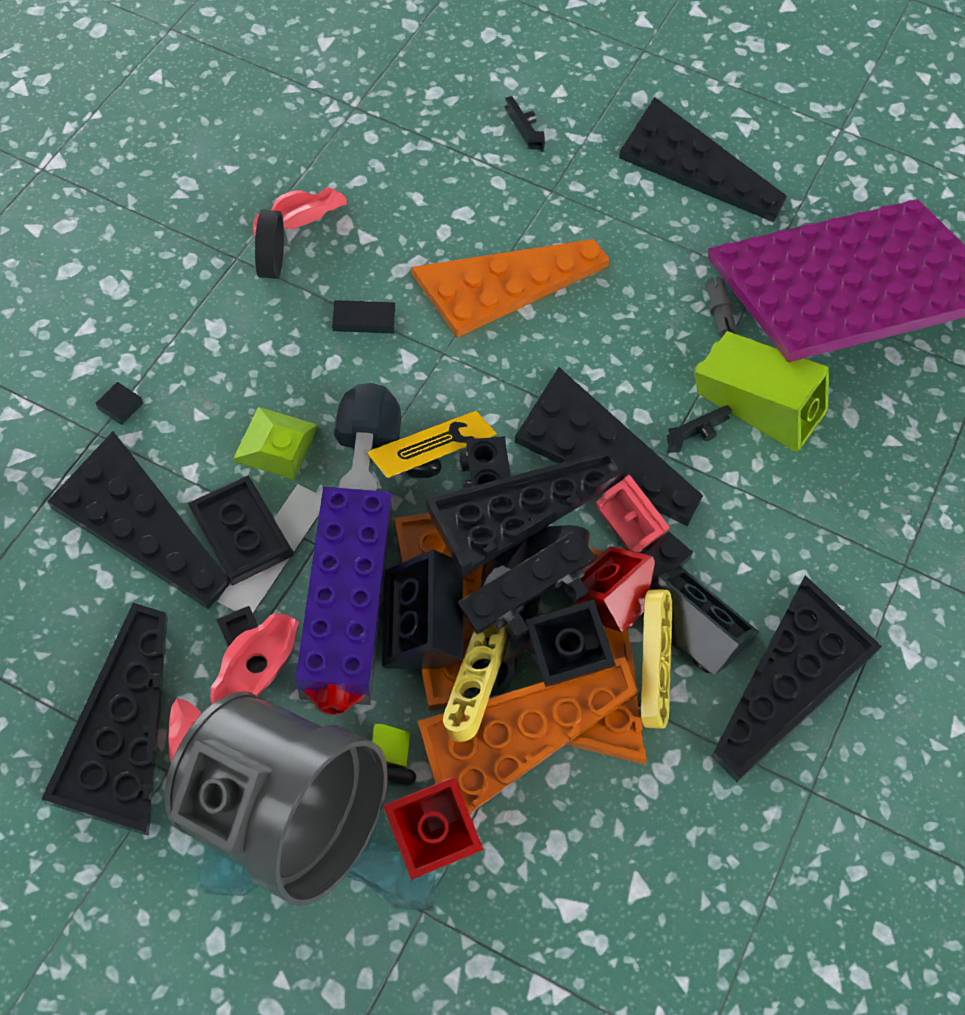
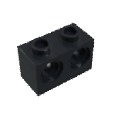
[460,436,510,489]

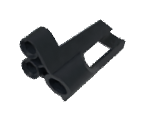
[469,525,590,697]

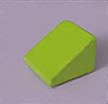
[372,723,411,768]

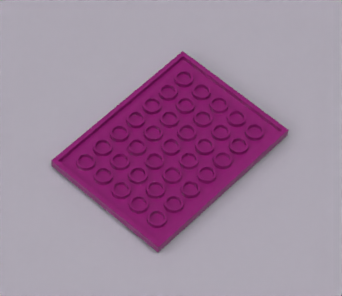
[708,199,965,362]

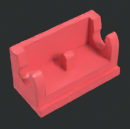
[593,475,670,553]

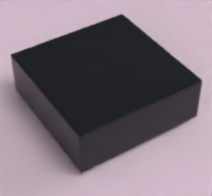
[96,382,143,425]

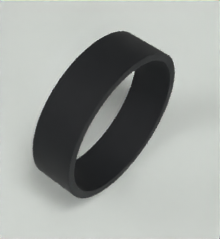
[255,210,284,279]

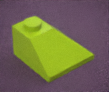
[233,407,318,480]

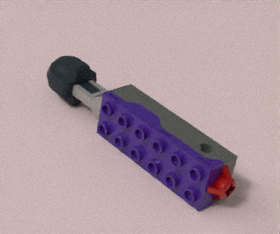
[295,383,402,715]

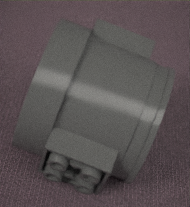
[164,692,387,906]

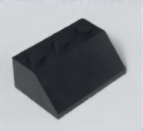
[382,549,463,669]
[641,566,759,676]

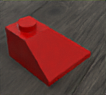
[577,546,655,632]
[383,776,484,880]

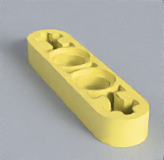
[641,590,672,729]
[443,625,507,742]

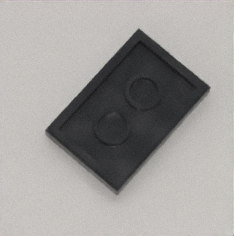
[188,475,294,586]

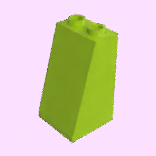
[694,331,829,452]

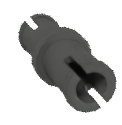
[705,276,738,338]

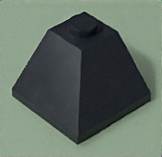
[525,600,616,687]

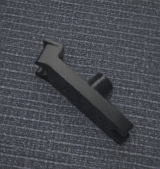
[505,96,545,152]
[667,405,733,453]

